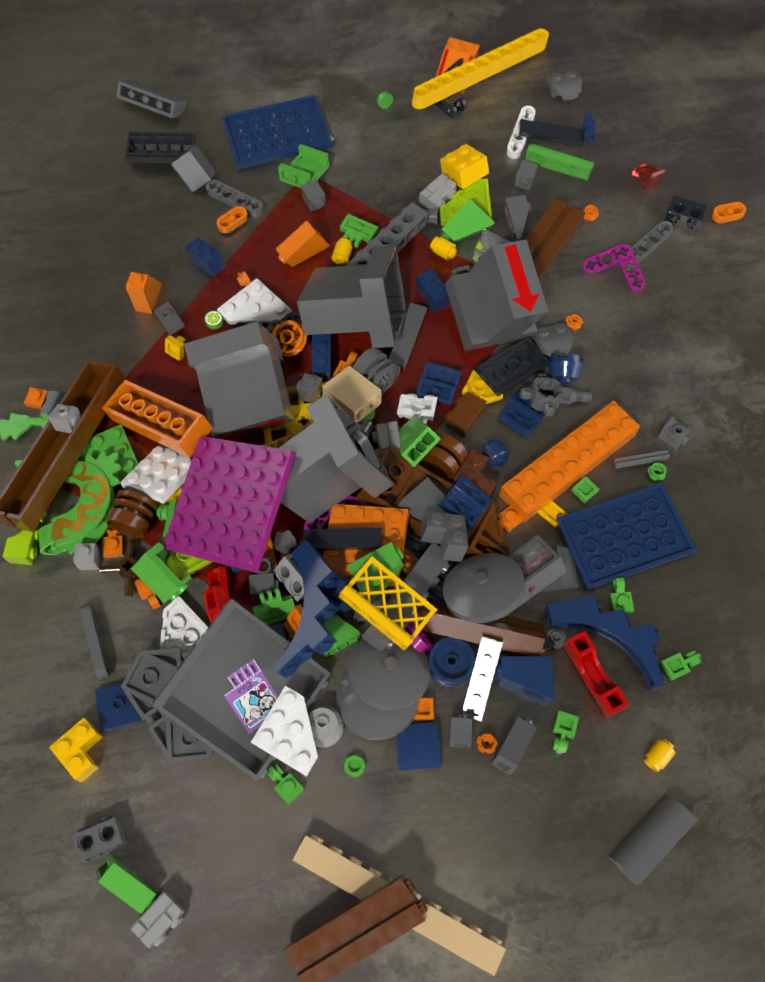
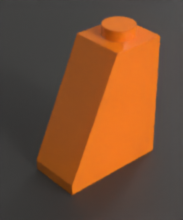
[276,221,330,267]
[126,272,162,314]

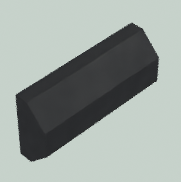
[125,132,196,163]

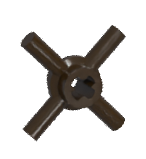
[99,539,138,598]

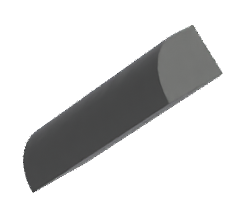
[116,80,188,118]
[608,795,698,885]

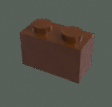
[446,391,486,438]

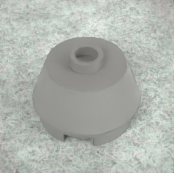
[307,705,344,748]

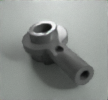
[541,629,566,655]

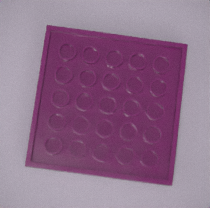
[163,436,296,573]

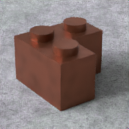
[453,449,497,498]

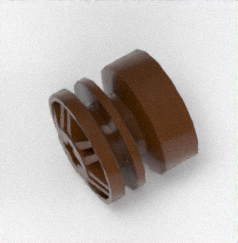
[105,489,157,538]

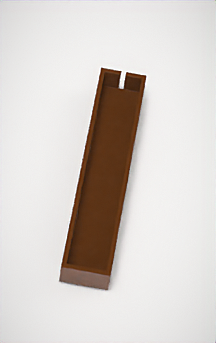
[0,360,126,532]

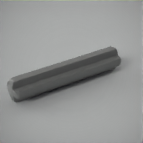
[613,449,669,468]

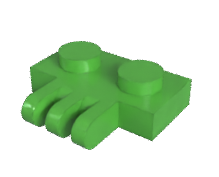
[340,214,378,248]
[252,587,295,625]

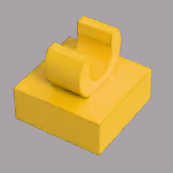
[165,336,186,361]

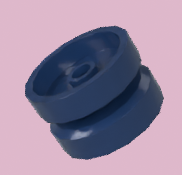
[428,637,475,688]

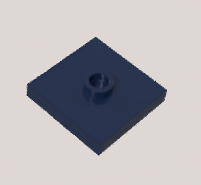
[95,683,144,732]

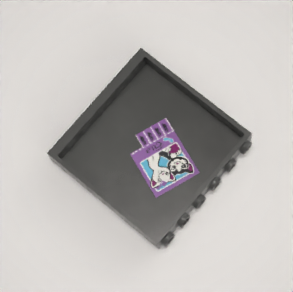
[150,599,331,781]

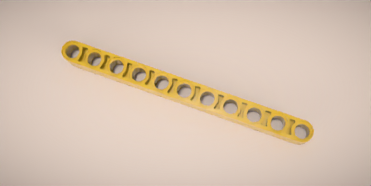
[412,29,549,109]

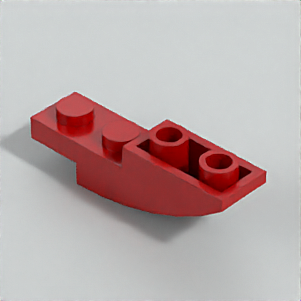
[203,567,230,623]

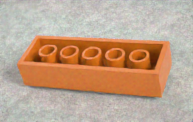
[102,380,213,458]

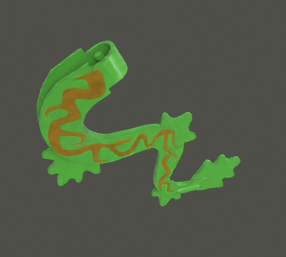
[0,413,122,555]

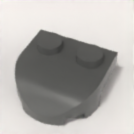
[546,71,583,100]
[532,322,573,357]

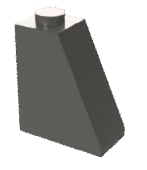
[396,477,449,521]
[492,717,537,775]

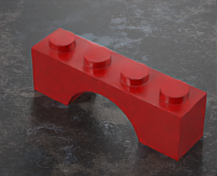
[564,631,630,719]

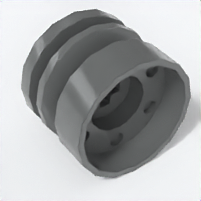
[352,347,400,395]

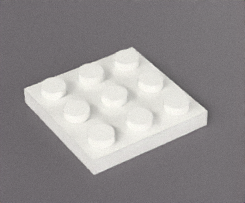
[120,445,193,503]

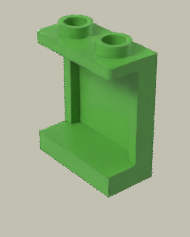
[278,144,329,188]
[131,542,191,603]

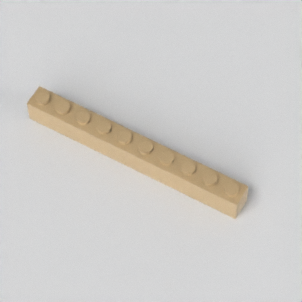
[293,834,506,976]

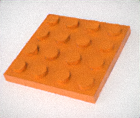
[323,504,410,588]

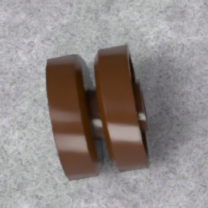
[421,432,468,479]

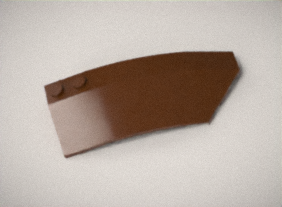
[355,445,510,558]

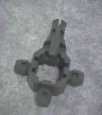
[520,373,592,416]

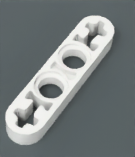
[507,106,536,159]

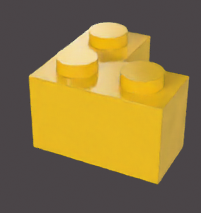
[49,718,103,783]

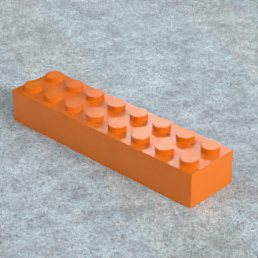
[499,401,640,523]

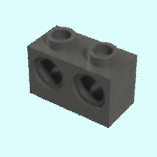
[72,816,127,863]

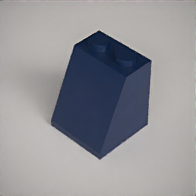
[494,656,555,707]

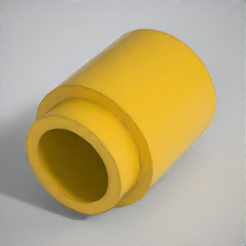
[430,236,457,260]
[332,238,353,265]
[644,739,675,772]

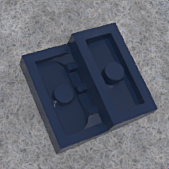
[415,362,462,405]
[497,390,546,438]
[439,475,493,530]
[396,721,441,771]

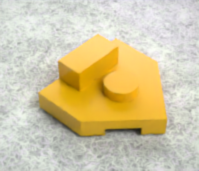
[462,370,503,404]

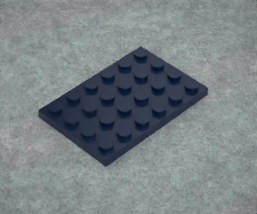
[222,95,333,170]
[556,483,697,591]

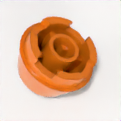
[272,320,307,356]

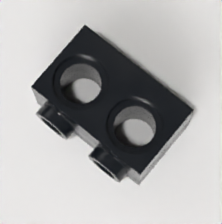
[665,196,707,232]

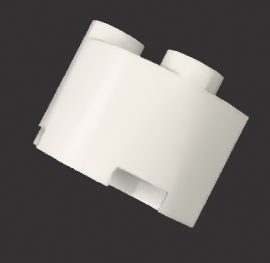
[397,394,437,424]

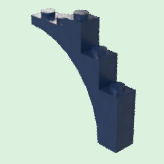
[273,540,341,678]
[544,595,665,691]

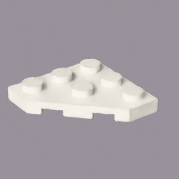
[217,278,292,325]
[160,596,208,662]
[251,686,318,777]

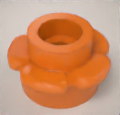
[583,205,599,221]
[237,271,252,287]
[565,314,583,331]
[477,733,497,754]

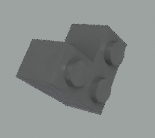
[420,511,468,562]

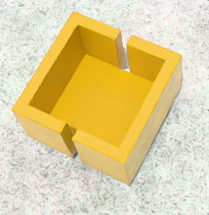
[440,144,489,189]

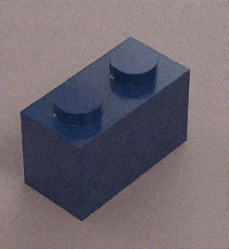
[185,237,226,277]
[416,269,450,314]

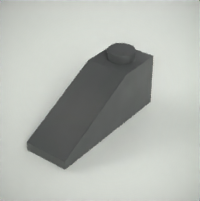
[504,195,531,242]

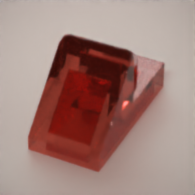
[632,164,665,191]

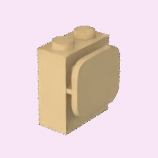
[322,366,381,423]

